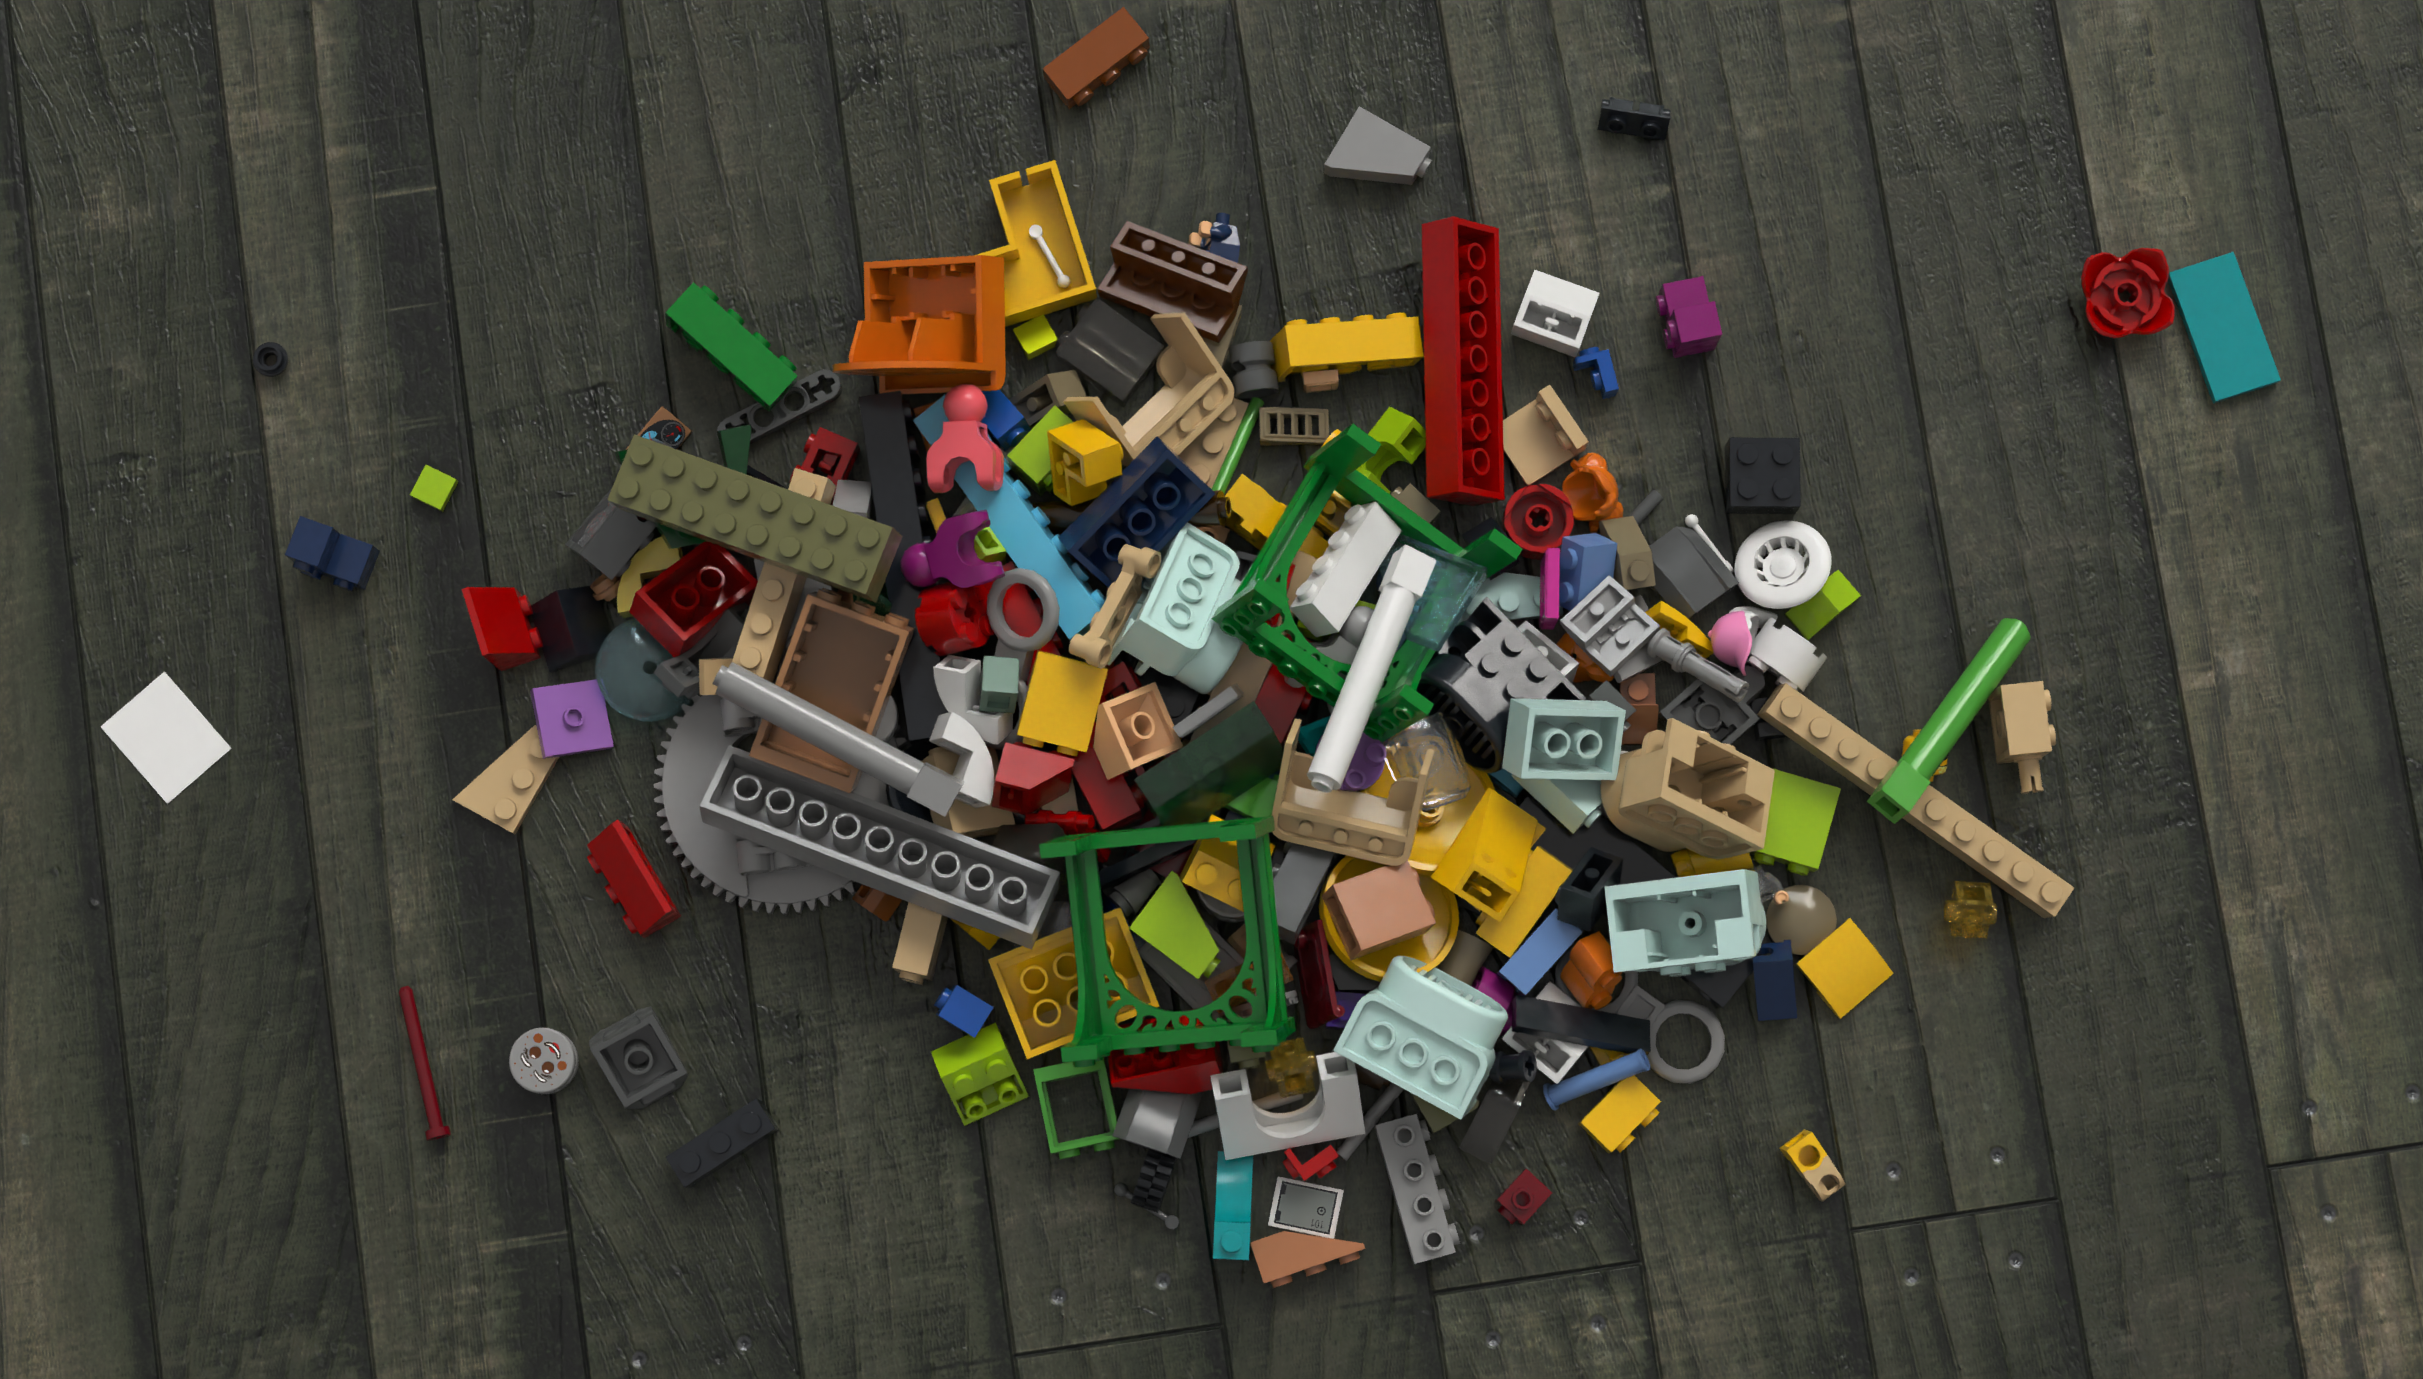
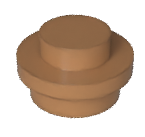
[590,574,622,602]

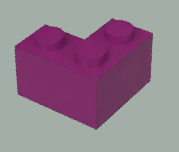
[1655,276,1722,358]

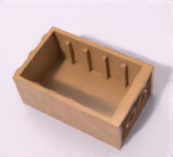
[749,588,915,793]

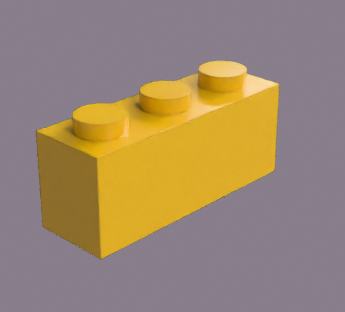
[1475,846,1573,958]

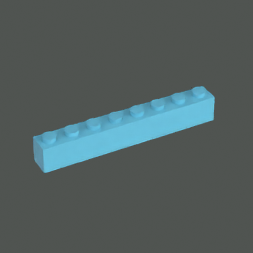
[913,395,1106,640]

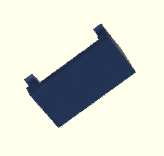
[1753,940,1797,1021]

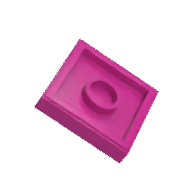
[1539,548,1560,630]

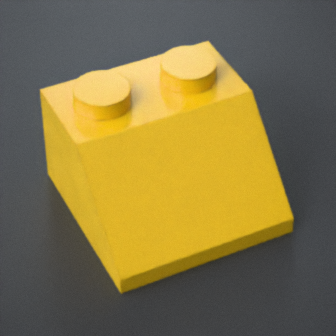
[1179,814,1275,912]

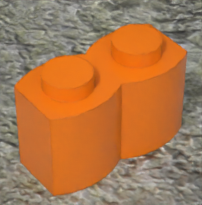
[1560,931,1622,1010]

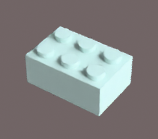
[1502,698,1626,780]

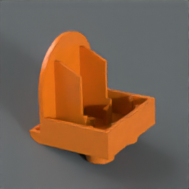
[832,255,1006,394]

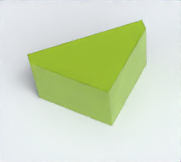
[1785,570,1861,640]

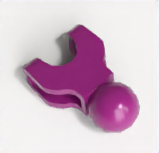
[900,510,1005,588]

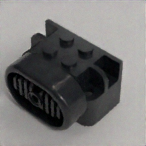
[1416,597,1586,773]

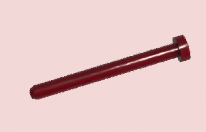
[399,986,451,1141]

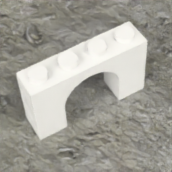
[1210,1052,1365,1160]

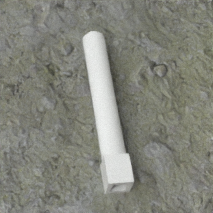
[1307,544,1437,793]

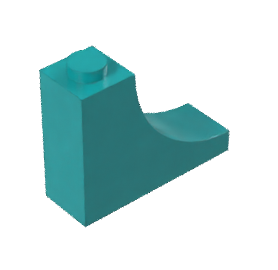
[1213,1151,1253,1260]

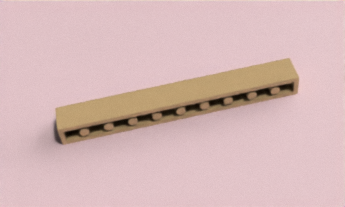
[1757,683,2074,918]

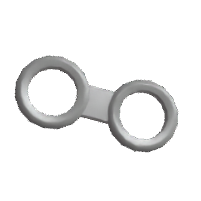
[981,568,1060,750]
[1555,938,1725,1084]

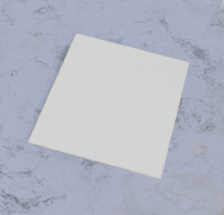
[101,671,232,804]

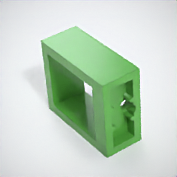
[1033,1057,1121,1159]

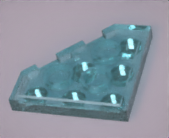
[1379,534,1487,652]

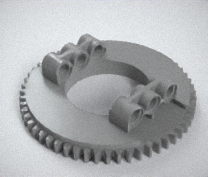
[654,655,907,915]

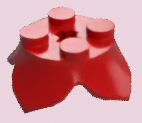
[2081,248,2175,339]

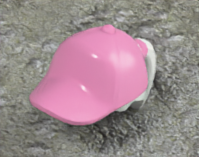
[1708,606,1778,676]

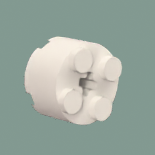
[1746,618,1827,693]

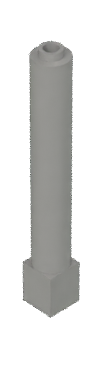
[713,662,964,817]

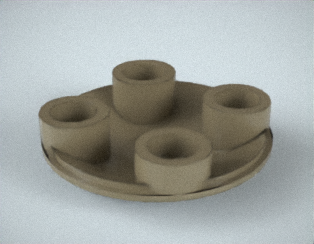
[1766,885,1837,955]

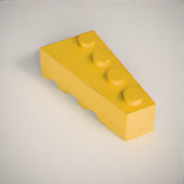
[1225,473,1329,558]

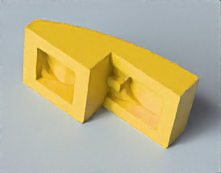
[1645,601,1714,659]

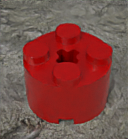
[1502,484,1574,560]
[915,581,995,656]

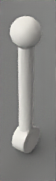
[1029,225,1071,288]
[1685,514,1734,573]

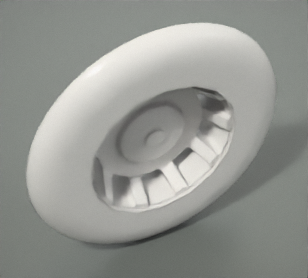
[1734,520,1832,609]

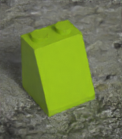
[1129,871,1221,979]

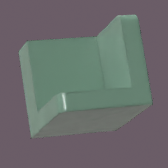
[979,656,1019,714]

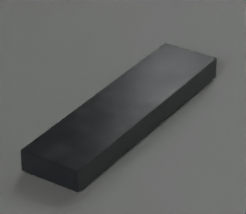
[1512,995,1651,1055]

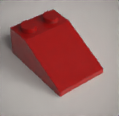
[461,587,543,671]

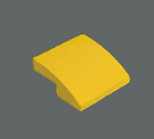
[1795,918,1894,1019]

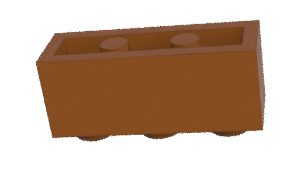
[1042,7,1150,109]

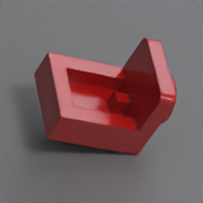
[1282,1145,1339,1181]

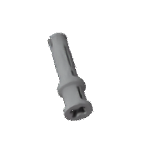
[1647,628,1749,703]

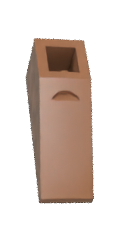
[1250,1231,1365,1288]

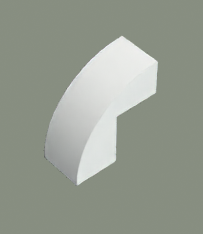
[933,655,1013,745]
[929,712,994,808]

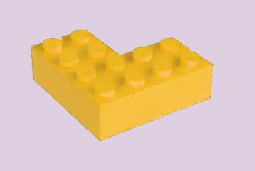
[977,160,1097,327]

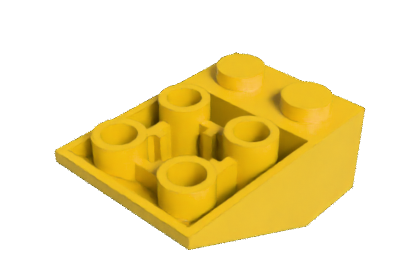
[1431,788,1538,922]

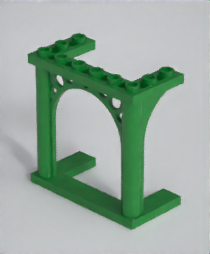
[1211,424,1522,742]
[1039,816,1296,1067]

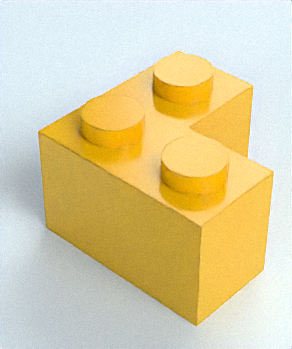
[1047,419,1124,506]

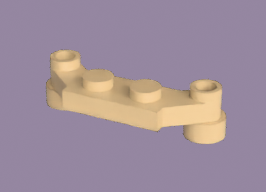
[1069,544,1161,669]

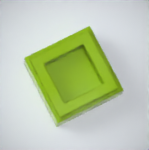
[410,465,459,512]

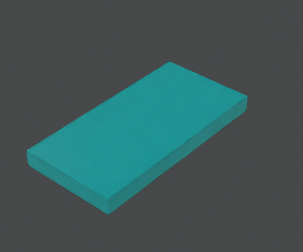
[2168,252,2281,404]

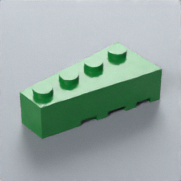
[665,282,798,412]

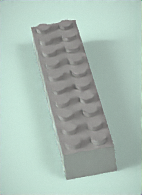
[700,745,1060,950]

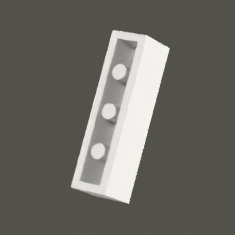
[1290,501,1402,637]

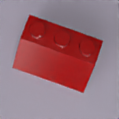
[587,820,681,938]

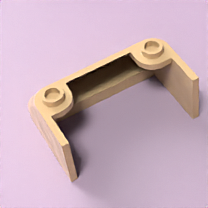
[1063,313,1234,467]
[1271,718,1435,866]

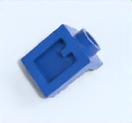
[1572,347,1619,399]

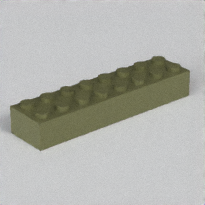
[607,434,903,603]

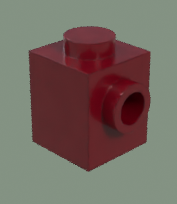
[1495,1169,1552,1225]

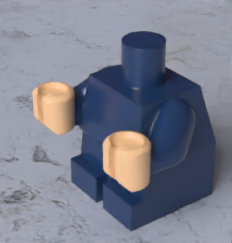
[1188,213,1240,263]

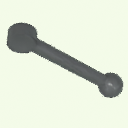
[1114,1183,1179,1229]

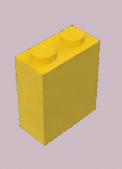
[1016,650,1108,757]

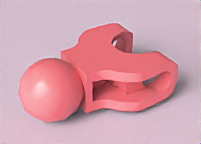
[926,383,1004,493]

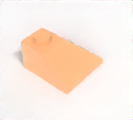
[1093,682,1183,780]

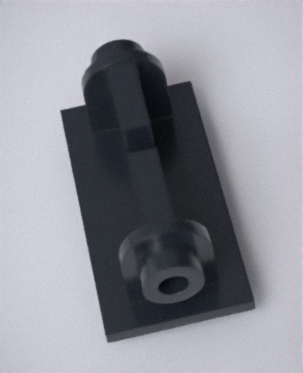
[1597,97,1671,140]

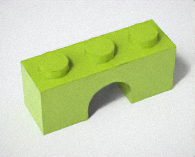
[1337,406,1426,507]

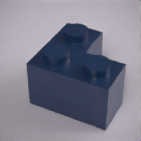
[285,516,380,592]

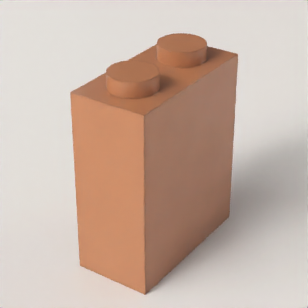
[1322,860,1436,961]

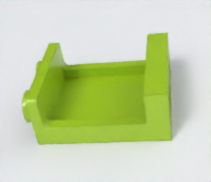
[1749,768,1841,876]

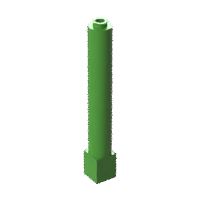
[1867,618,2031,824]

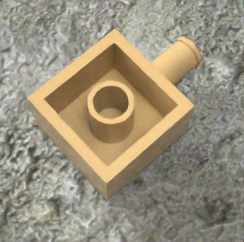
[1988,681,2056,794]

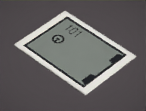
[1268,1177,1344,1239]

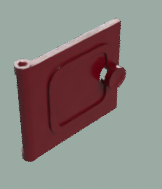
[1293,919,1345,1029]

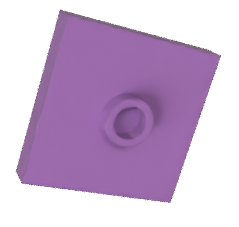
[530,679,614,759]

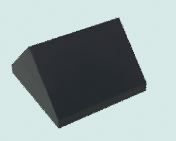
[531,586,617,673]

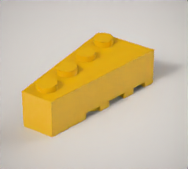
[1270,313,1424,382]

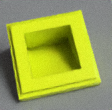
[1013,315,1059,360]

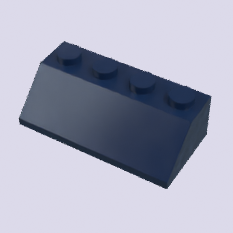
[1058,436,1215,588]

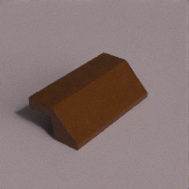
[1097,221,1248,343]

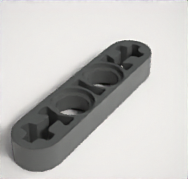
[717,369,842,444]

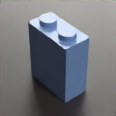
[1497,908,1582,996]

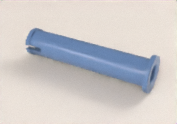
[1543,1049,1650,1111]

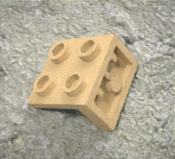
[1503,385,1589,486]

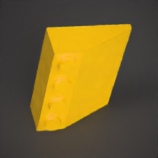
[988,907,1160,1059]

